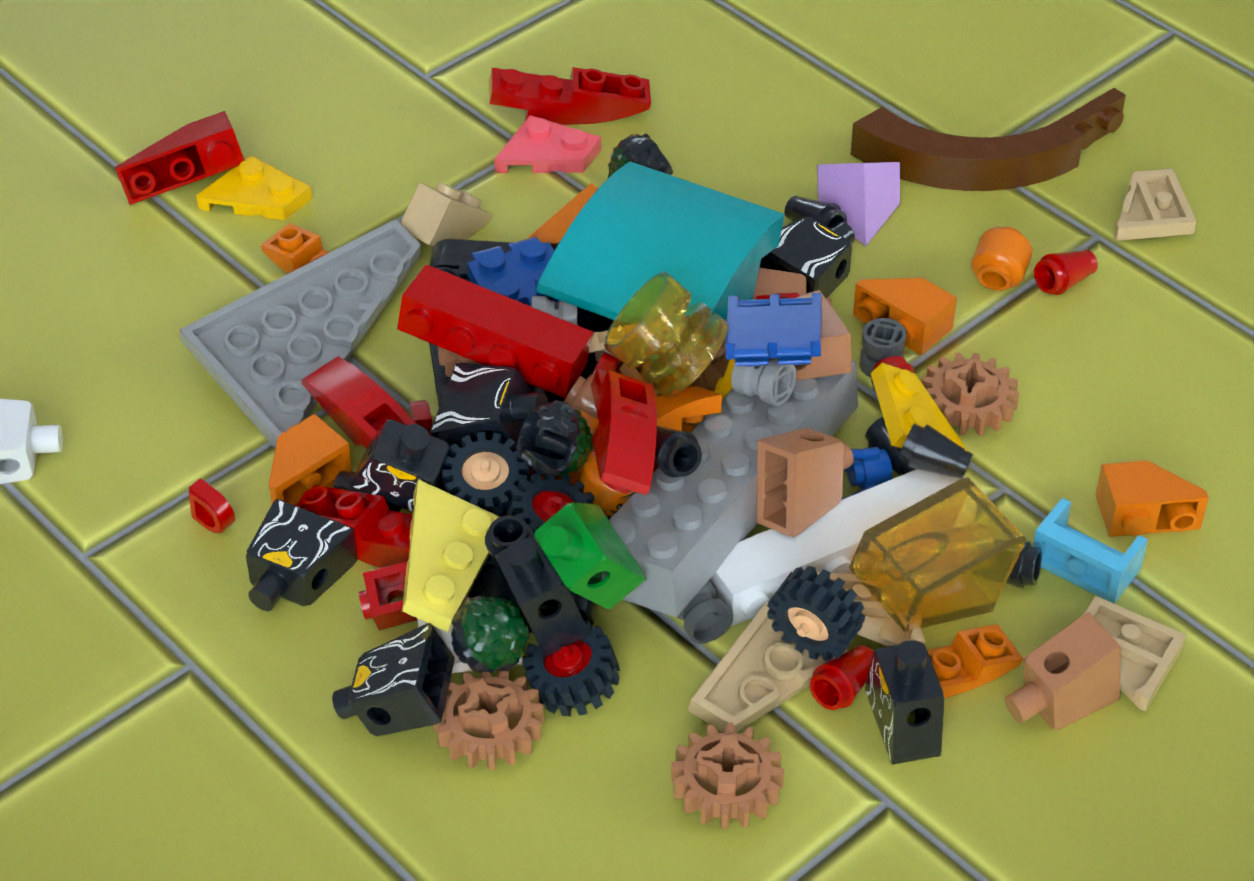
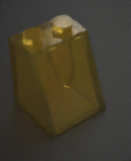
[849,477,1027,632]

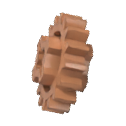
[921,353,1019,436]
[434,671,544,770]
[671,723,784,829]

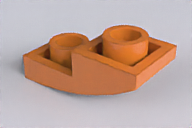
[261,223,330,274]
[655,386,722,431]
[927,624,1023,699]

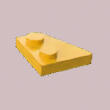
[196,155,312,220]
[870,363,968,452]

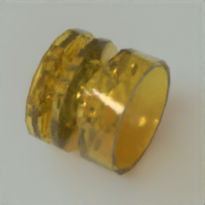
[604,271,729,398]

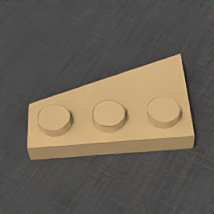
[687,601,849,733]

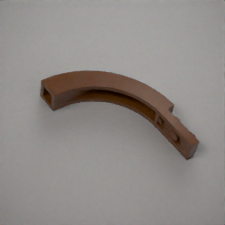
[850,88,1126,191]

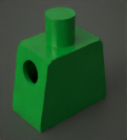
[534,502,647,610]

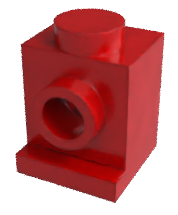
[358,561,417,630]

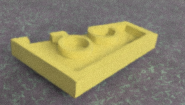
[402,479,499,632]

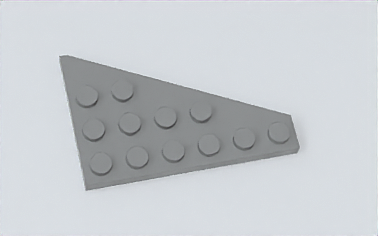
[180,219,421,448]

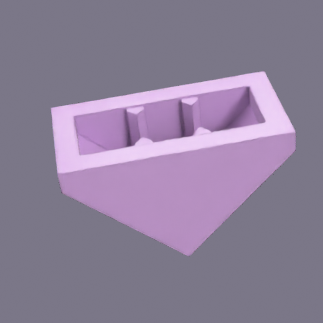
[817,162,900,247]

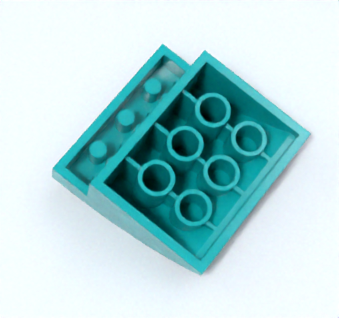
[536,162,785,350]

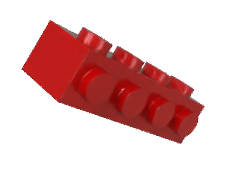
[397,264,594,398]

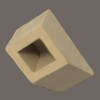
[400,182,493,246]

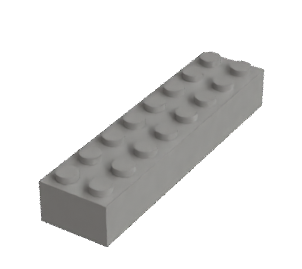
[602,361,858,617]

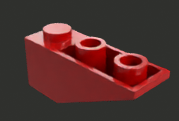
[115,111,245,205]

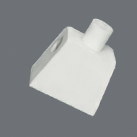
[0,399,63,484]

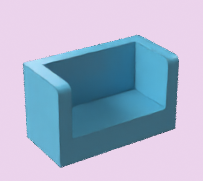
[1033,498,1148,604]

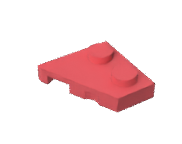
[494,115,601,173]

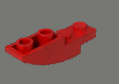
[489,67,651,125]
[302,356,417,449]
[591,368,657,495]
[295,485,413,568]

